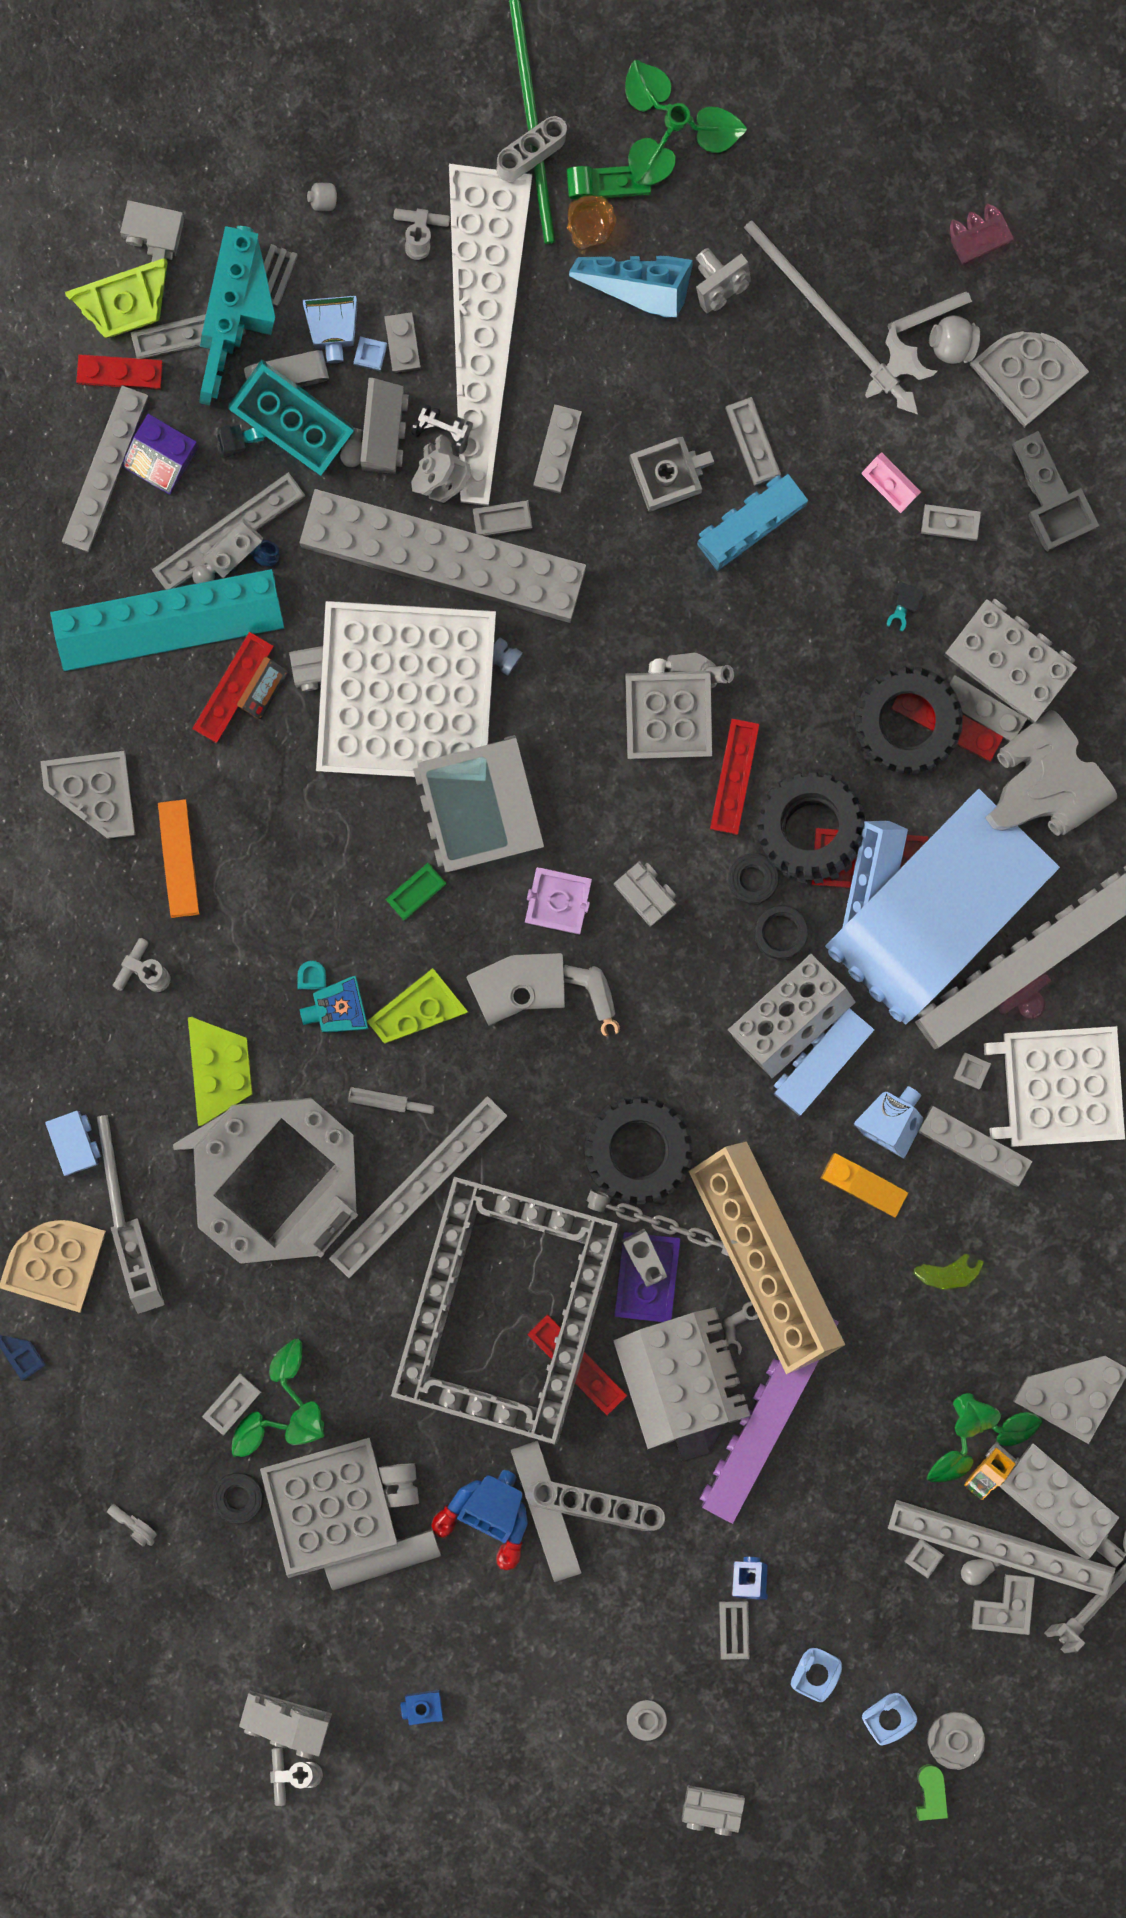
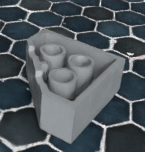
[239,1691,332,1759]

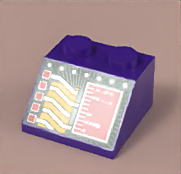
[122,414,199,495]

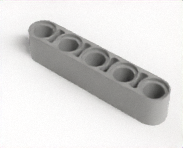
[511,1441,581,1582]
[525,1481,665,1531]

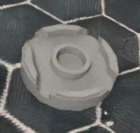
[928,1711,985,1770]

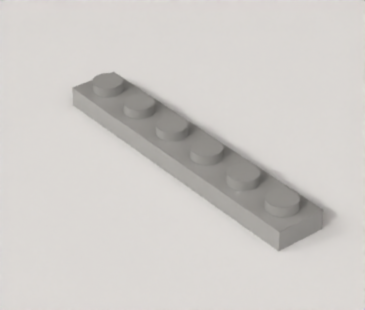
[62,386,149,553]

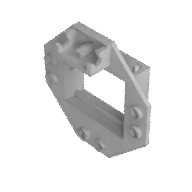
[194,1098,358,1263]

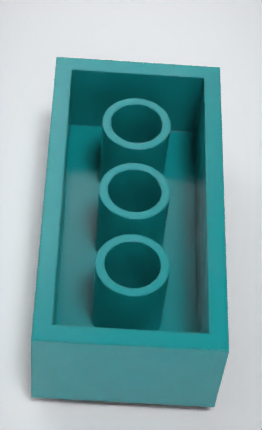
[229,360,354,476]

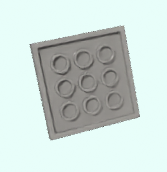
[260,1438,398,1578]

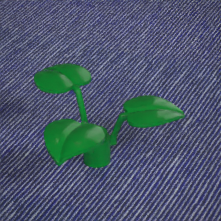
[625,60,747,186]
[232,1338,324,1458]
[927,1393,1043,1482]

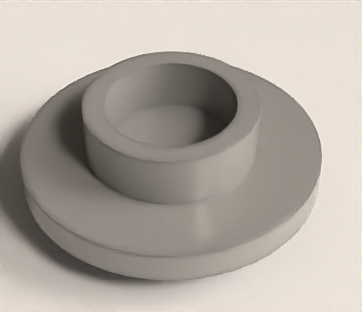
[627,1700,667,1741]

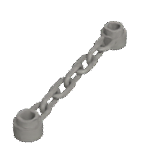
[587,1190,738,1257]

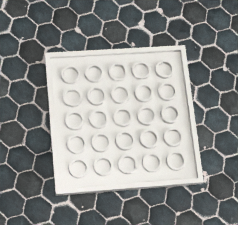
[316,601,496,781]

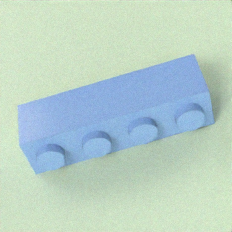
[843,821,908,927]
[774,1008,874,1116]

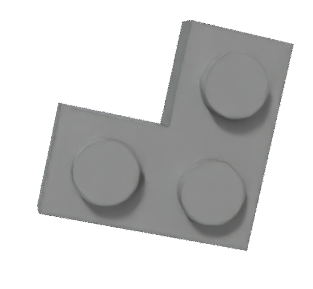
[971,1574,1034,1635]

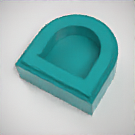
[298,961,326,989]

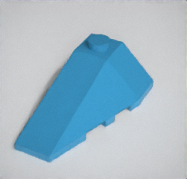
[569,256,693,317]

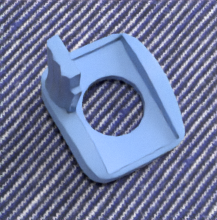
[791,1648,842,1702]
[862,1693,917,1745]

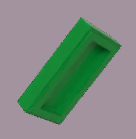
[385,863,446,921]

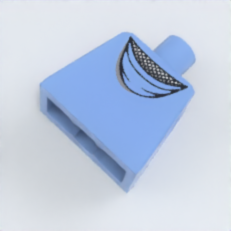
[854,1086,923,1158]

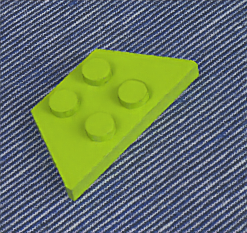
[65,258,168,338]
[188,1017,253,1126]

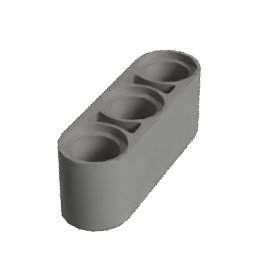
[496,116,567,182]
[244,351,329,387]

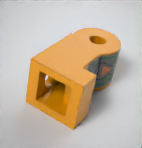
[964,1448,1015,1500]

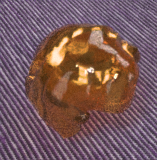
[567,195,616,250]

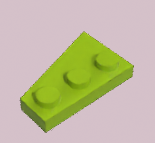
[367,968,468,1043]

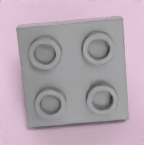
[696,248,751,314]

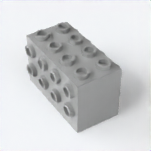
[944,599,1077,723]

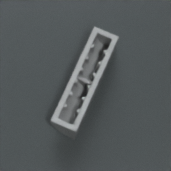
[324,1529,442,1591]

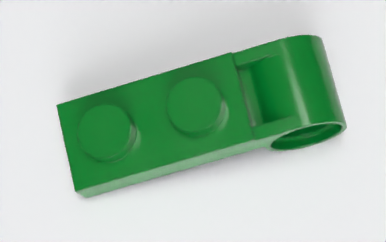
[567,166,651,200]

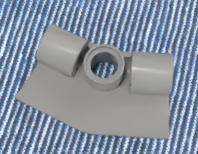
[466,953,565,1026]

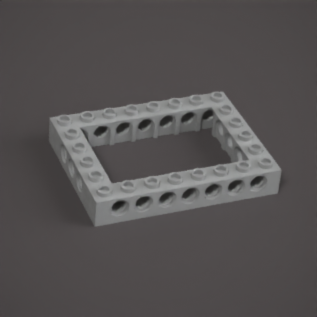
[391,1177,620,1444]

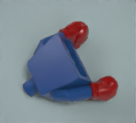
[431,1470,528,1571]

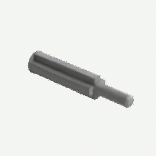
[348,1086,434,1114]

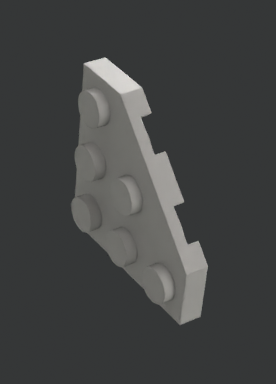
[40,751,135,839]
[1013,1356,1126,1444]

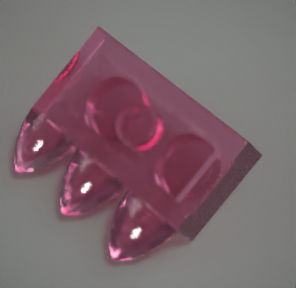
[950,204,1014,265]

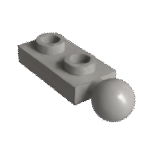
[192,519,263,584]

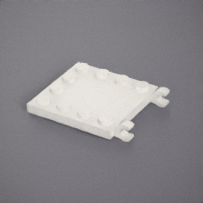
[984,1026,1125,1147]

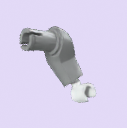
[648,653,734,688]

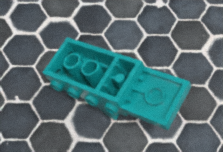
[199,226,275,405]

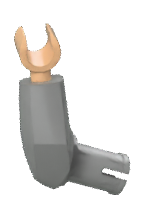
[563,964,620,1036]

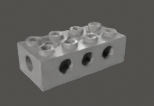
[728,954,855,1078]

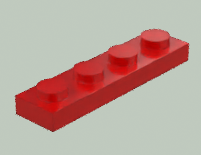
[192,632,274,743]
[891,693,1003,762]
[710,719,759,835]
[527,1314,627,1415]

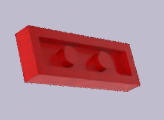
[76,355,163,390]

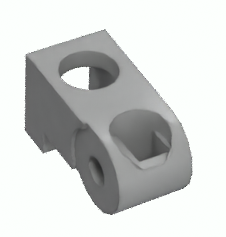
[621,1229,667,1287]

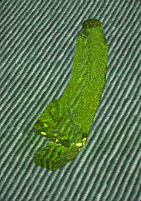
[914,1254,984,1289]

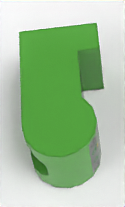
[916,1764,948,1821]

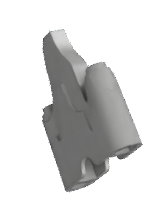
[985,710,1117,836]

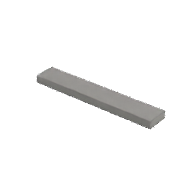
[152,472,305,590]

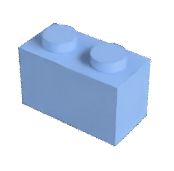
[45,1111,101,1176]

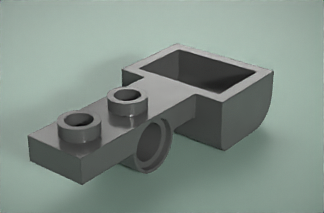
[1012,431,1099,551]

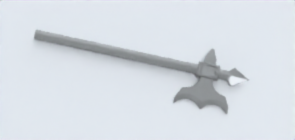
[744,221,938,414]

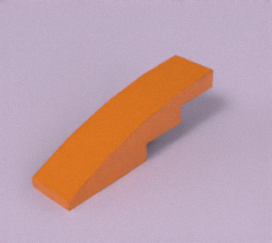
[158,799,199,918]

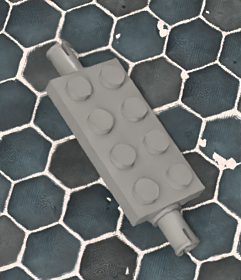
[985,1442,1126,1567]

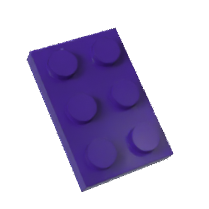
[614,1232,680,1322]

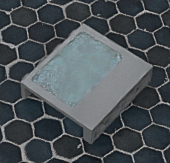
[413,735,544,872]

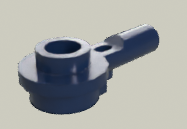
[249,540,279,566]

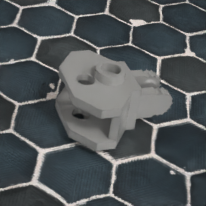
[411,435,471,503]

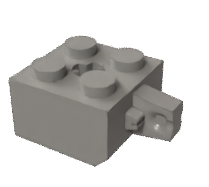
[630,437,714,512]

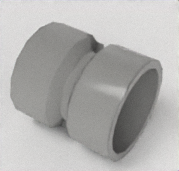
[378,1463,419,1507]

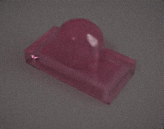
[997,973,1051,1019]

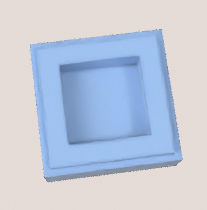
[354,337,387,372]

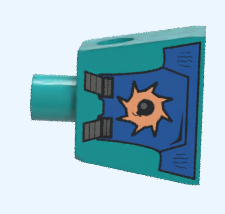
[300,976,369,1033]

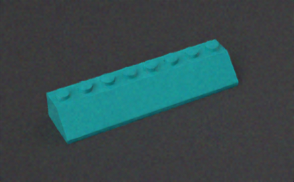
[50,569,284,671]

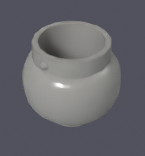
[929,316,980,364]

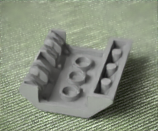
[613,1307,751,1449]

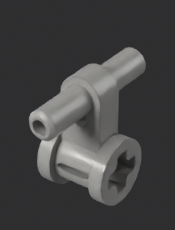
[393,208,450,260]
[113,938,170,992]
[270,1748,323,1806]

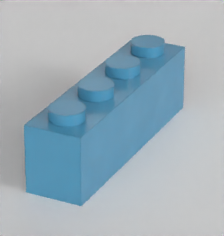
[697,474,808,571]

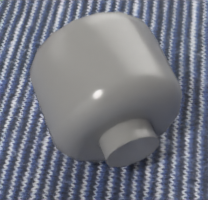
[307,183,337,211]

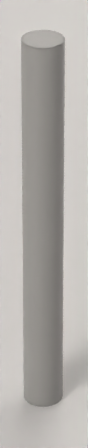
[97,1115,126,1229]

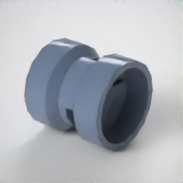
[492,638,523,676]

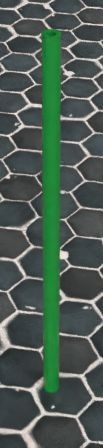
[509,0,556,244]

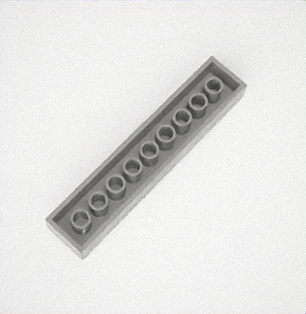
[299,489,586,623]
[915,866,1126,1049]

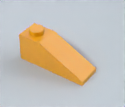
[820,1153,908,1218]

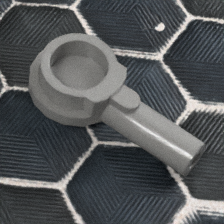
[107,1504,157,1547]

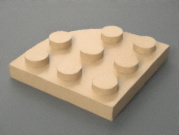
[0,1220,106,1313]

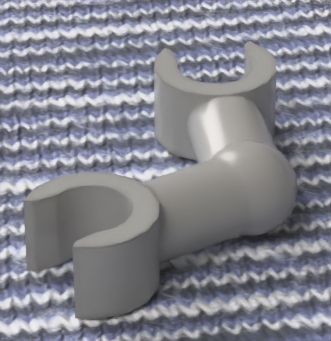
[723,1302,758,1355]

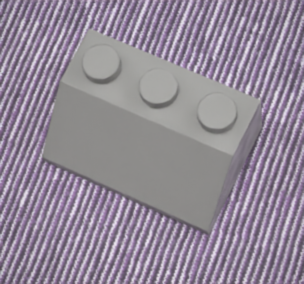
[360,378,409,474]

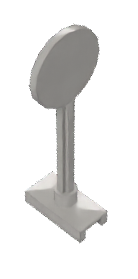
[1044,1532,1126,1653]

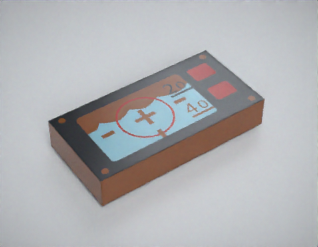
[237,657,289,720]

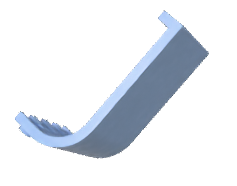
[825,789,1060,1024]

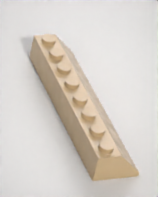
[689,1141,845,1374]

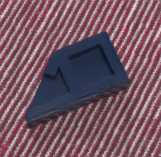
[0,1335,46,1381]

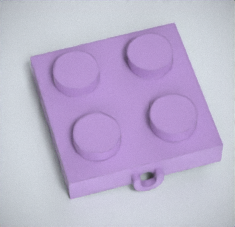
[525,867,592,935]

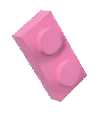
[861,453,921,513]

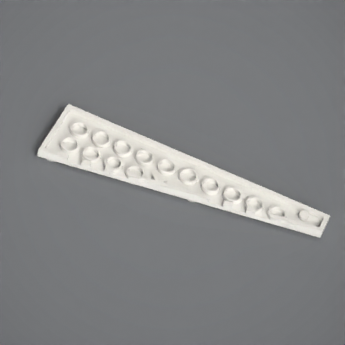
[449,164,532,506]

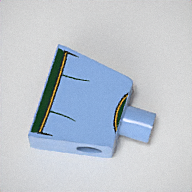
[303,296,357,363]

